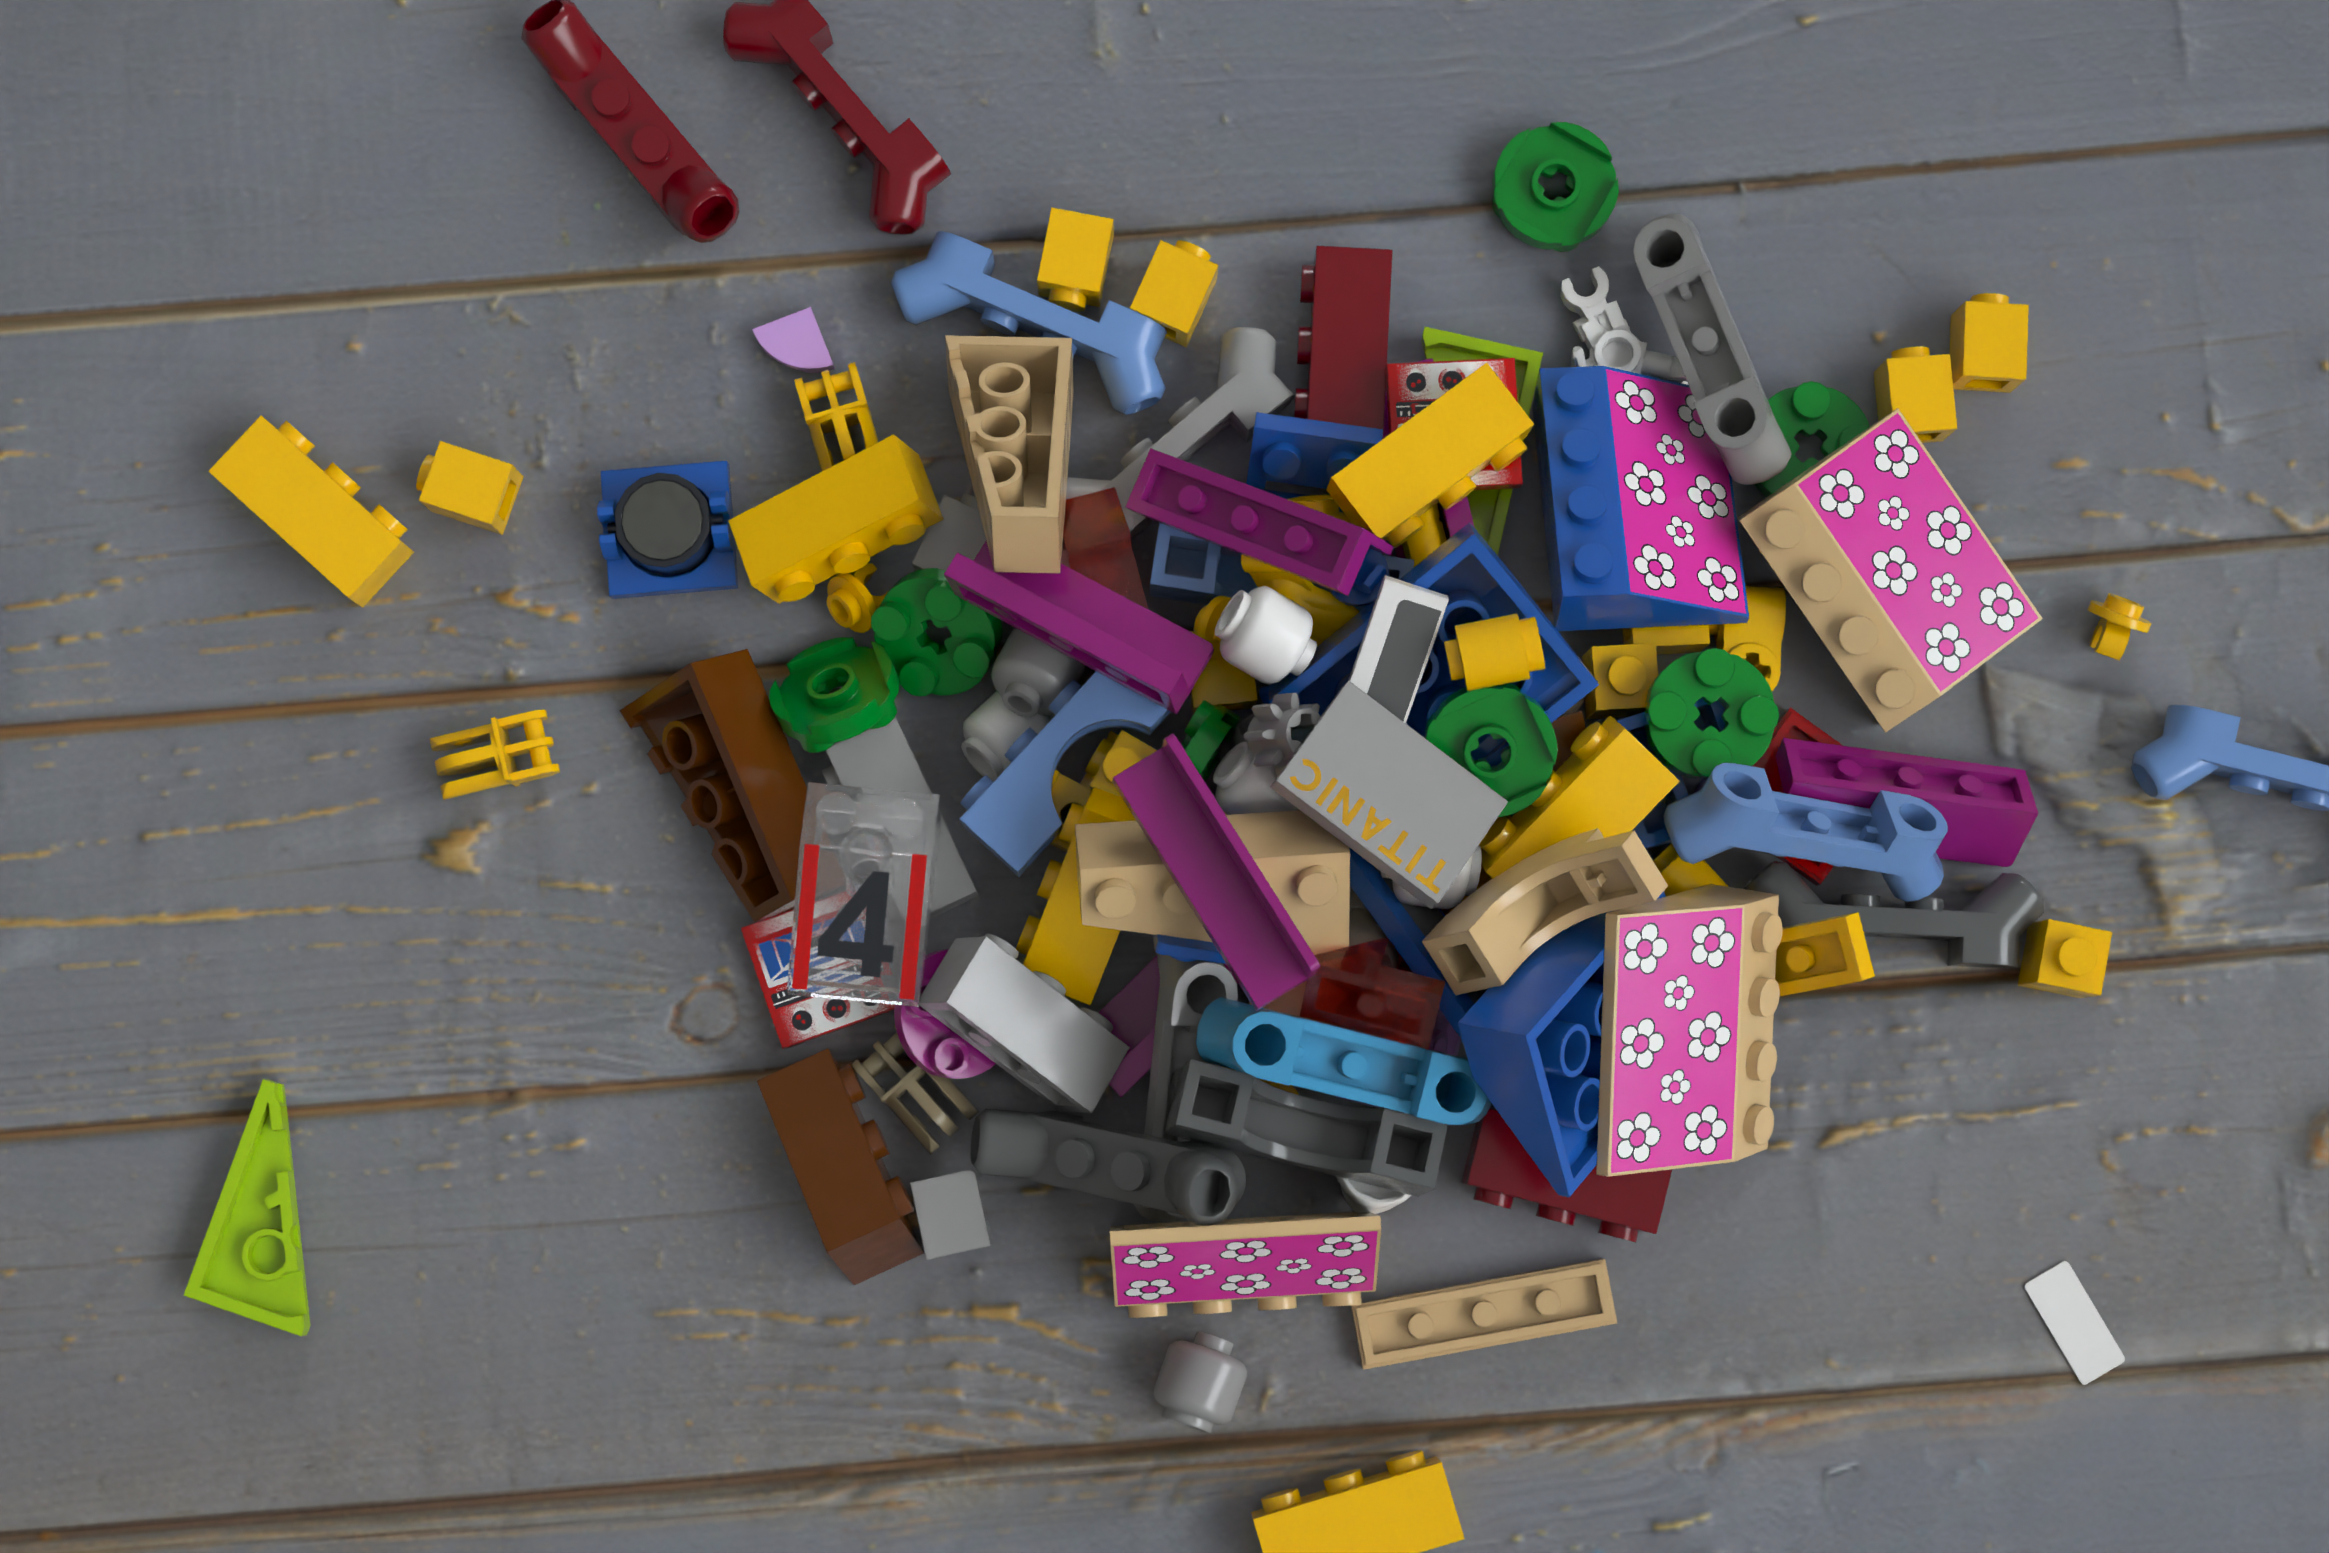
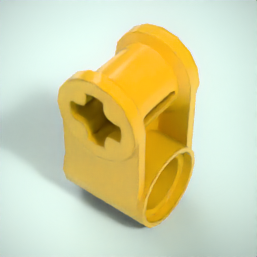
[1714,586,1786,691]

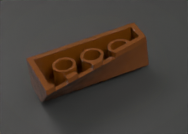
[619,649,848,922]

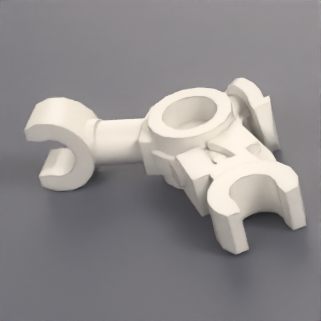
[1560,266,1688,385]

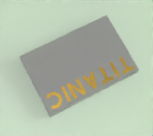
[1270,680,1508,909]

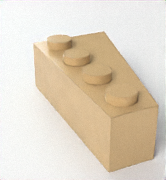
[945,335,1074,573]
[1075,810,1350,962]

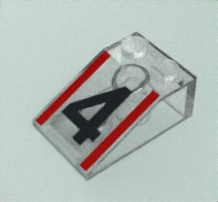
[787,782,942,1007]

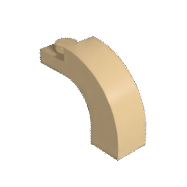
[1422,828,1668,995]

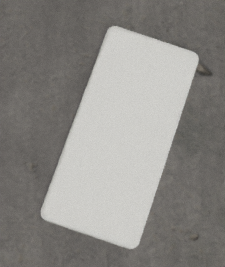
[2025,1261,2125,1385]

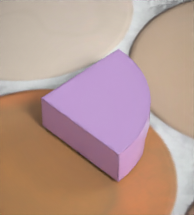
[752,307,835,373]

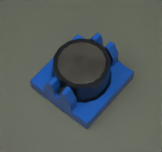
[597,461,739,599]

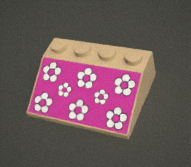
[1737,408,2043,733]
[1596,884,1783,1177]
[1110,1212,1381,1318]

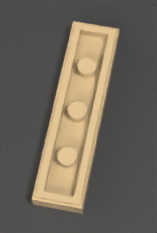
[1350,1258,1617,1370]

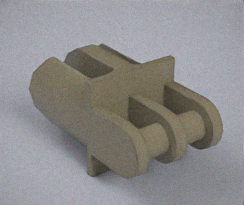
[851,1026,979,1155]

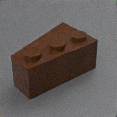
[757,1048,924,1285]

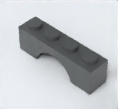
[1165,1059,1448,1197]

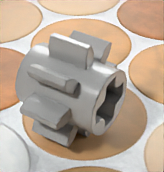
[1244,693,1321,776]

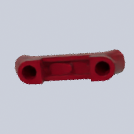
[521,0,740,243]
[723,0,951,235]

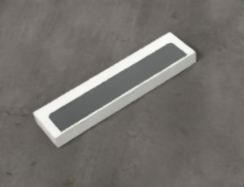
[1349,575,1449,724]

